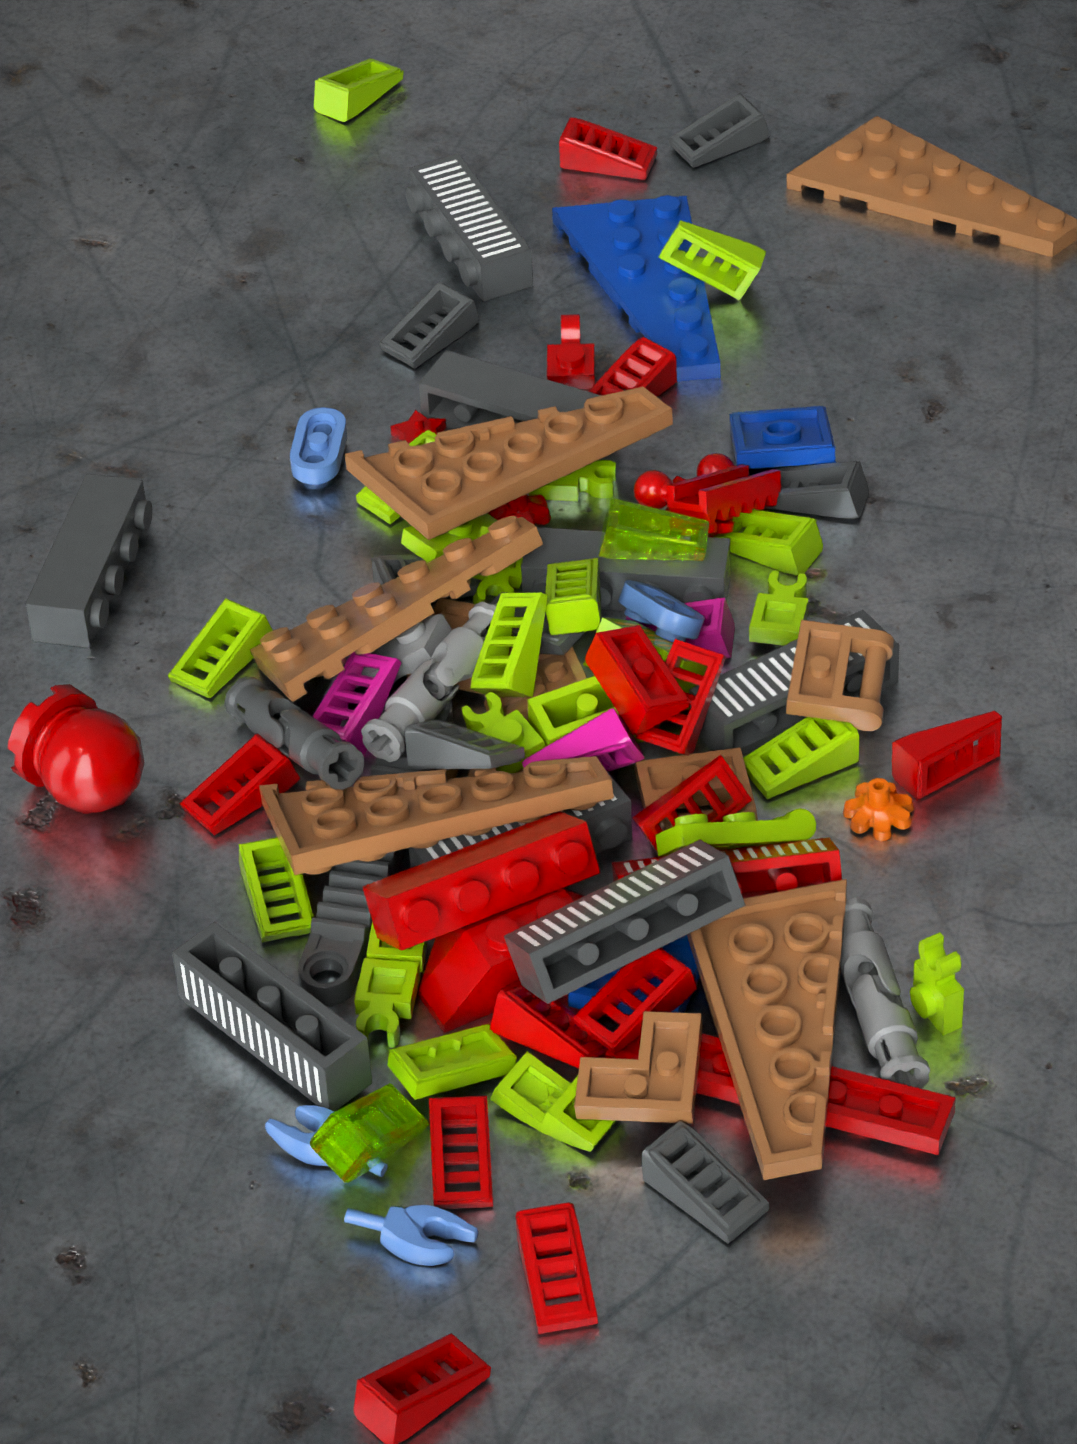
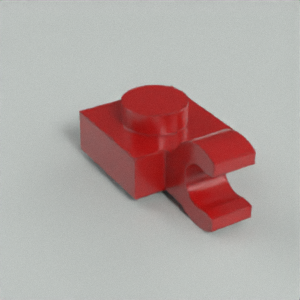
[547,314,595,389]

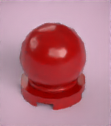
[8,684,145,814]

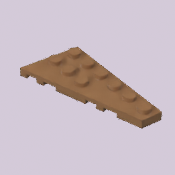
[787,116,1077,257]
[345,387,673,540]
[250,516,543,702]
[259,756,614,875]
[687,879,847,1180]

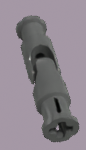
[225,676,365,790]

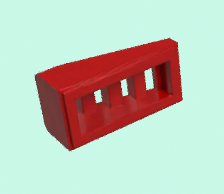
[559,117,657,180]
[588,337,677,397]
[635,639,726,756]
[892,711,1002,800]
[179,733,301,836]
[632,755,752,857]
[572,948,697,1054]
[490,980,608,1068]
[429,1096,493,1209]
[515,1202,598,1334]
[354,1333,491,1444]

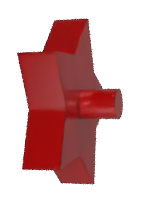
[390,410,446,445]

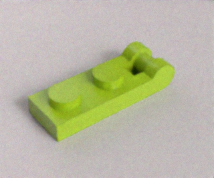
[655,808,816,856]

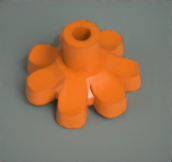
[843,778,914,841]

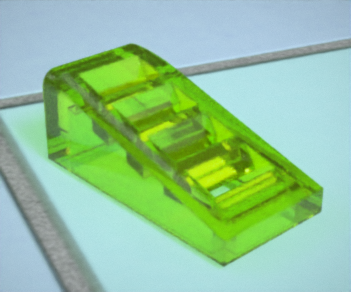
[598,498,709,561]
[310,1083,429,1182]

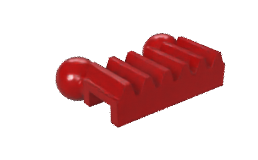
[634,453,781,525]

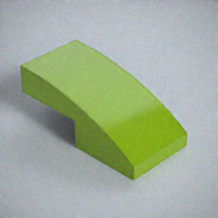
[490,1051,616,1152]

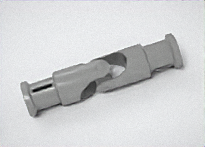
[361,602,496,762]
[840,897,930,1089]

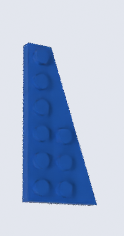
[552,195,721,382]

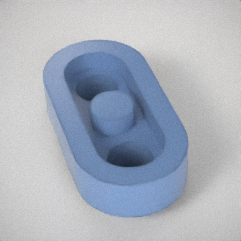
[290,407,347,485]
[618,580,705,642]

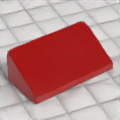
[585,625,691,735]

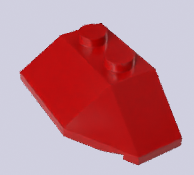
[418,888,584,1033]

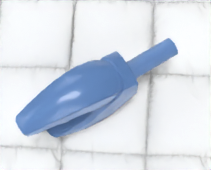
[265,1105,388,1177]
[344,1205,479,1266]

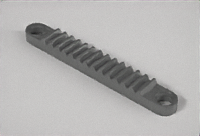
[298,699,454,1006]

